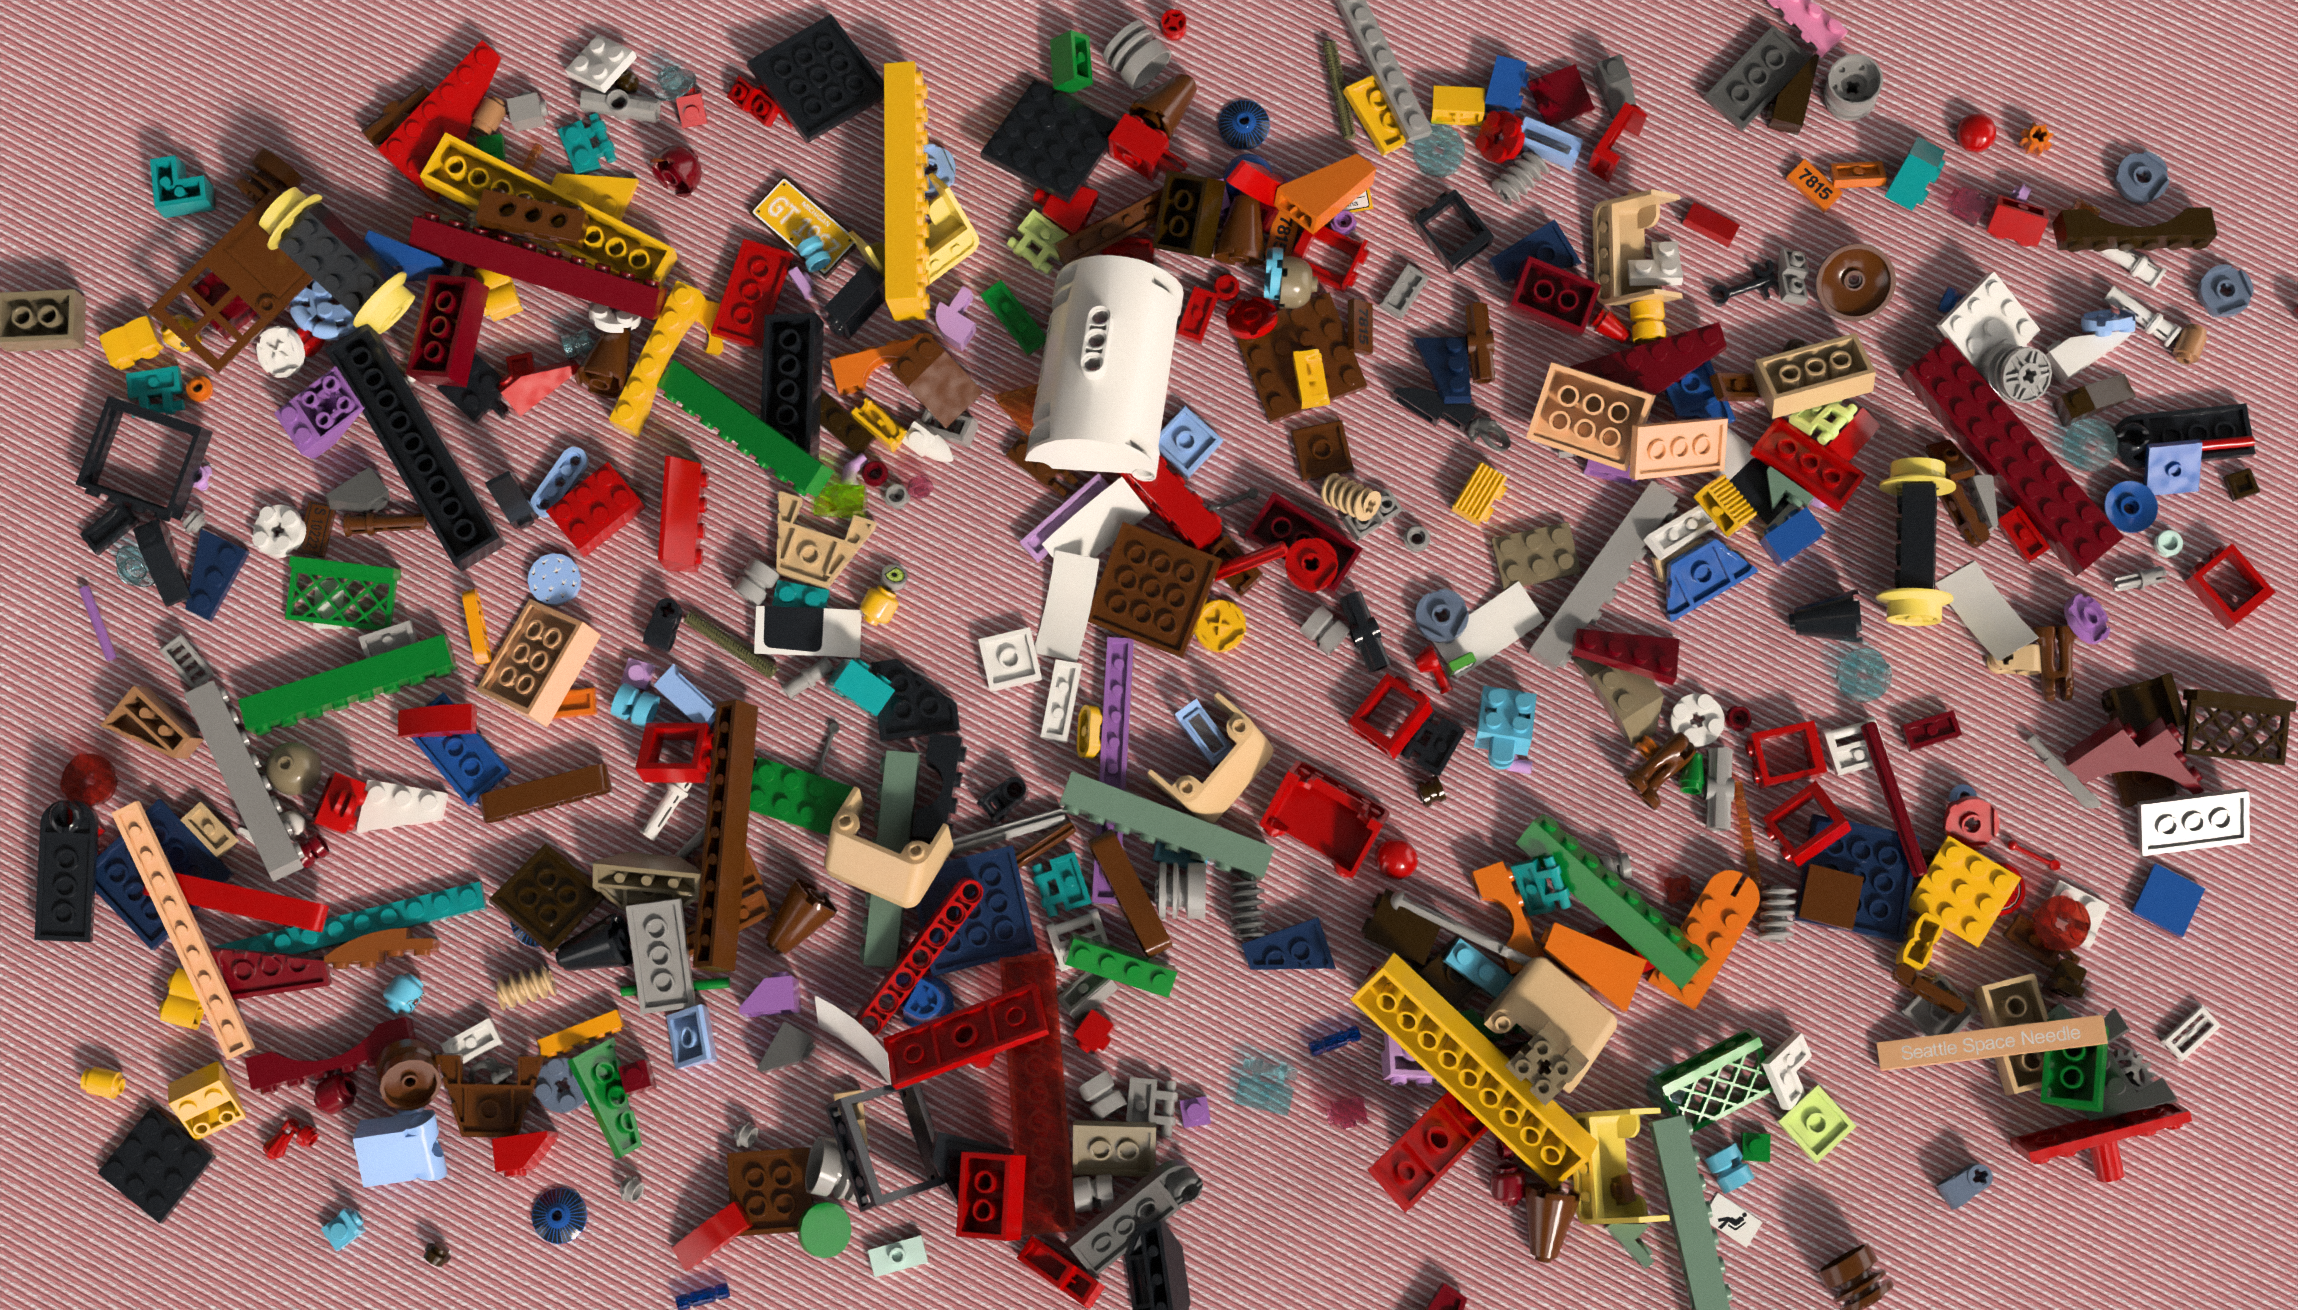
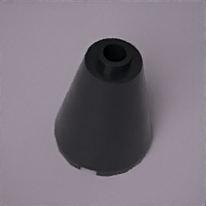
[1789,589,1863,643]
[556,913,633,971]

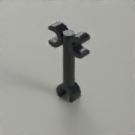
[1710,260,1780,307]

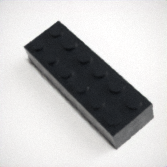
[759,313,824,475]

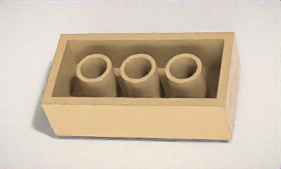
[1754,333,1876,419]
[1973,973,2049,1096]

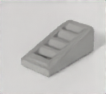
[920,409,978,448]
[1966,475,1998,532]
[159,633,215,690]

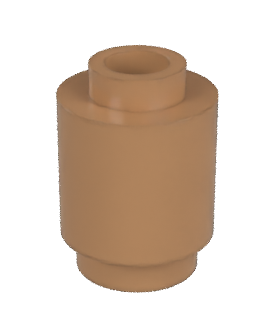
[472,96,508,136]
[2172,324,2207,365]

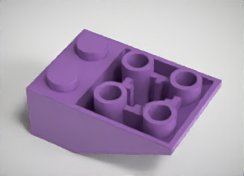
[274,366,365,460]

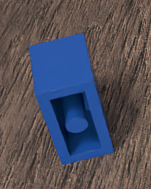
[1485,55,1530,114]
[1759,507,1826,568]

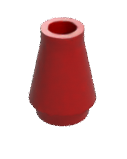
[1590,308,1631,344]

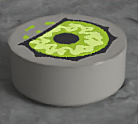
[880,564,908,591]

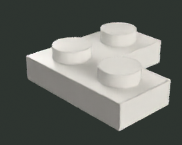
[1627,241,1683,286]
[1761,1033,1812,1110]

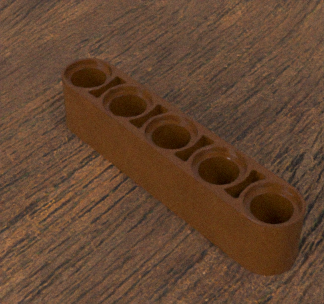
[479,764,612,823]
[1087,829,1173,959]

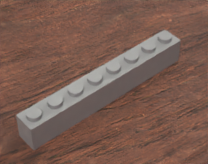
[1528,480,1679,672]
[184,680,305,882]

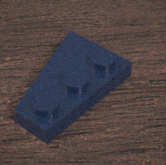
[1488,219,1582,283]
[1413,337,1471,404]
[185,529,250,622]
[1241,917,1336,970]

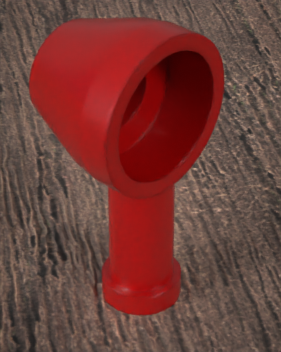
[1414,645,1453,695]

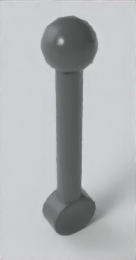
[1206,488,1258,513]
[813,723,840,776]

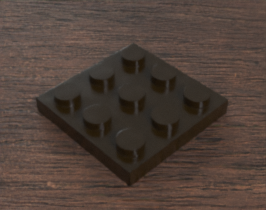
[489,843,606,954]

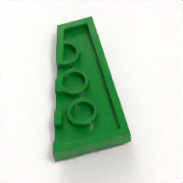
[567,1037,642,1159]

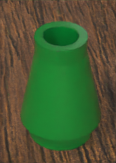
[1678,753,1705,795]

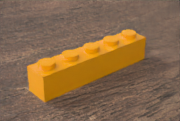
[536,1009,625,1059]

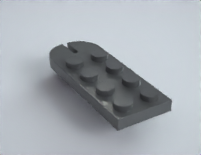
[1065,1159,1203,1277]

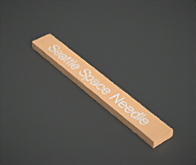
[1877,1015,2108,1071]

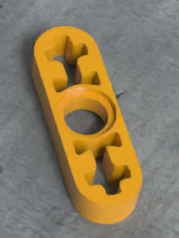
[462,588,492,665]

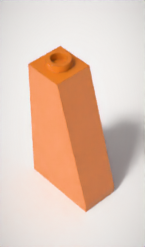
[1274,154,1377,234]
[1540,922,1647,1013]

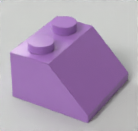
[739,972,801,1018]

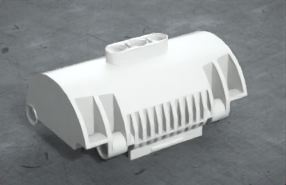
[1025,255,1184,481]

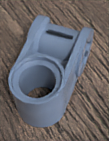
[1936,1164,1993,1210]

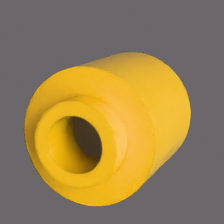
[80,1067,125,1099]

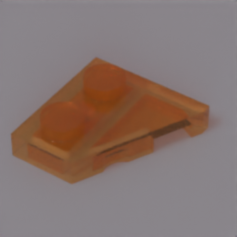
[994,384,1038,438]

